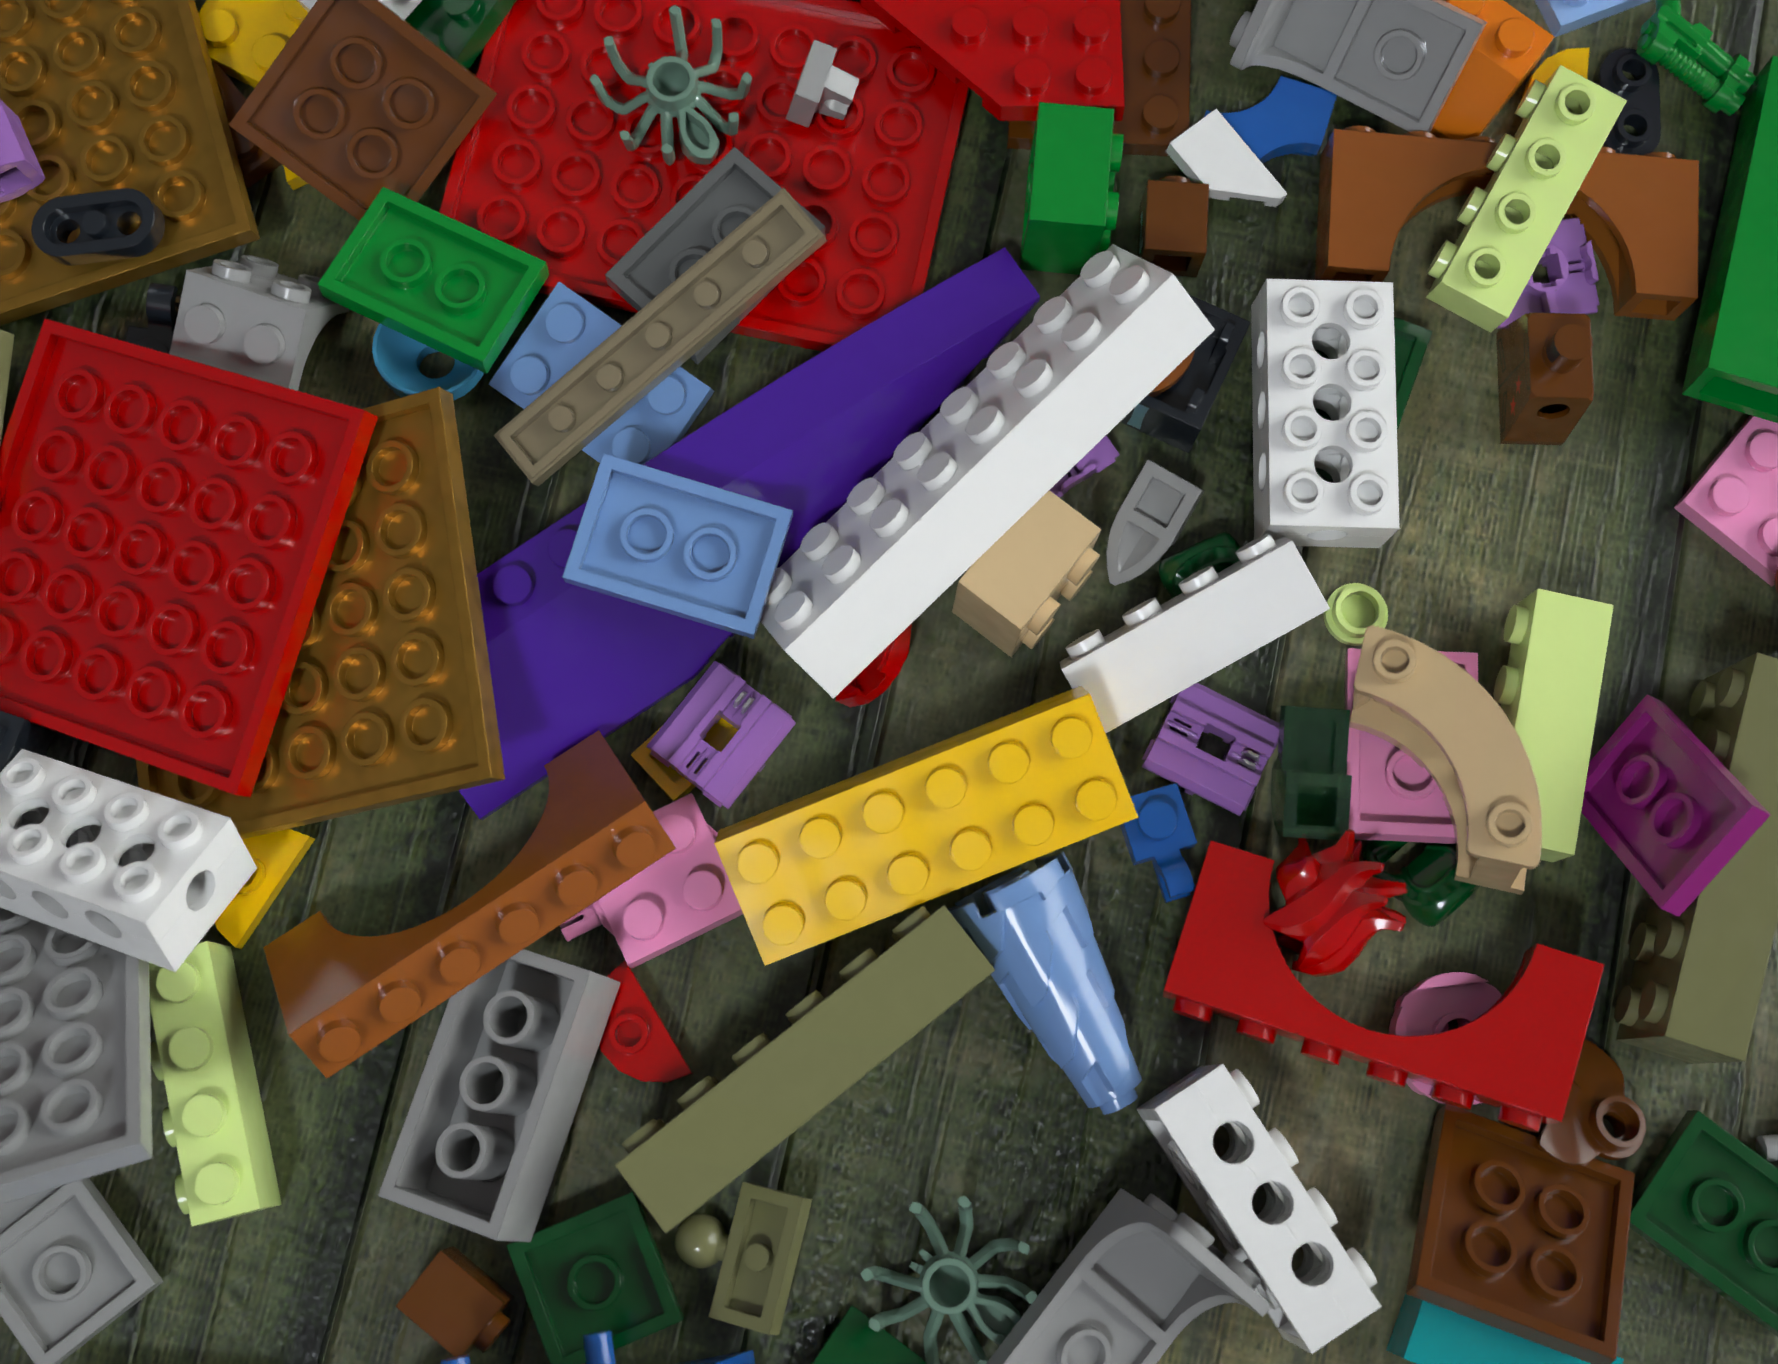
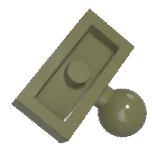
[674,1182,812,1335]

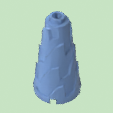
[948,850,1142,1115]

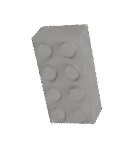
[378,949,621,1242]

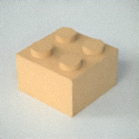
[952,490,1101,657]

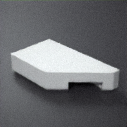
[1166,109,1287,207]

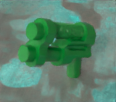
[1636,0,1757,117]

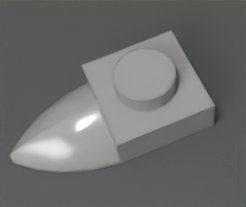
[1106,460,1205,586]

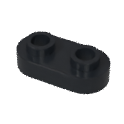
[1592,48,1661,156]
[31,188,165,266]

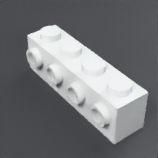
[1060,533,1330,733]

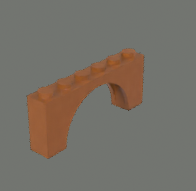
[1315,126,1699,321]
[263,730,676,1078]

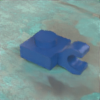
[1120,783,1197,903]

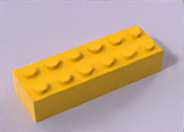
[714,686,1138,966]

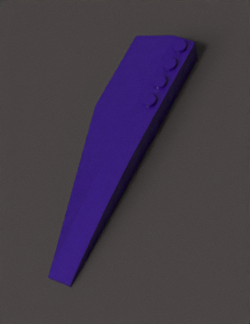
[458,248,1040,820]

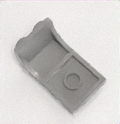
[1229,0,1487,132]
[169,255,350,391]
[0,1178,164,1364]
[986,1188,1271,1364]

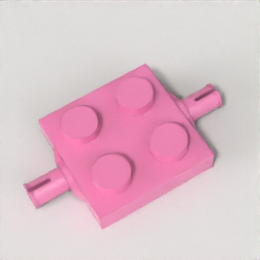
[559,793,743,969]

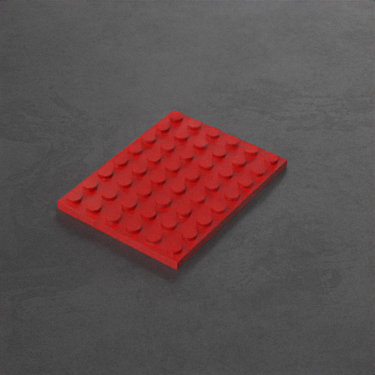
[439,0,970,352]

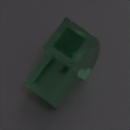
[1271,706,1352,840]

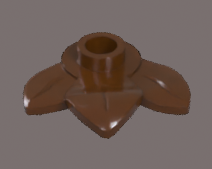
[1537,1039,1646,1165]

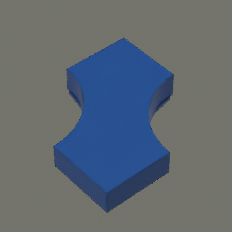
[1204,76,1337,164]

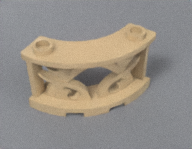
[1349,625,1542,895]

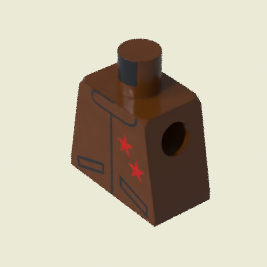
[1496,313,1594,445]

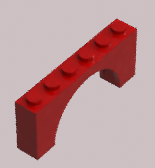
[1163,840,1605,1132]

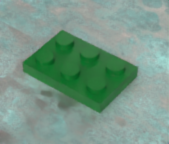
[317,187,549,374]

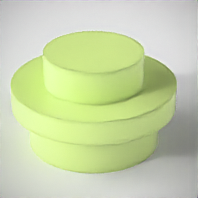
[1324,583,1388,646]

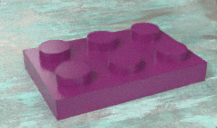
[1581,694,1771,917]

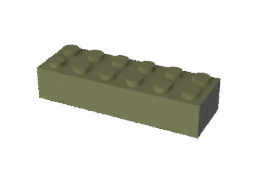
[1614,652,1778,1064]
[615,906,995,1233]

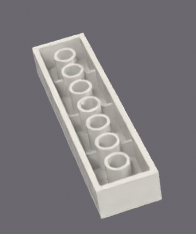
[760,244,1215,699]

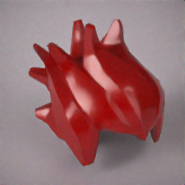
[1264,829,1407,977]

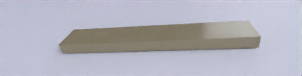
[493,188,827,486]

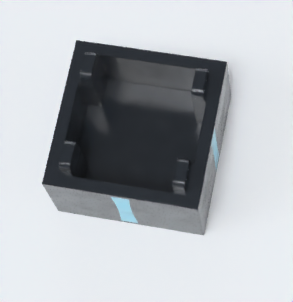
[1120,294,1251,453]

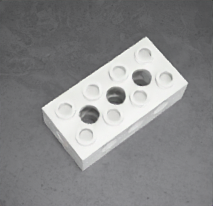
[1251,279,1400,548]
[0,749,257,972]
[1136,1064,1382,1354]

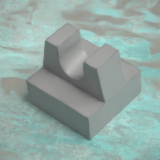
[786,40,859,128]

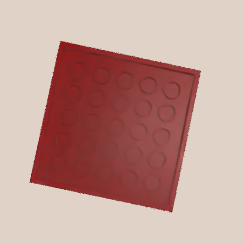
[0,319,378,797]

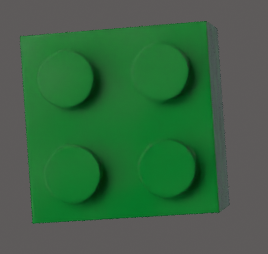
[1020,102,1124,275]

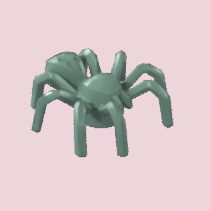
[589,5,752,166]
[861,1196,1037,1364]

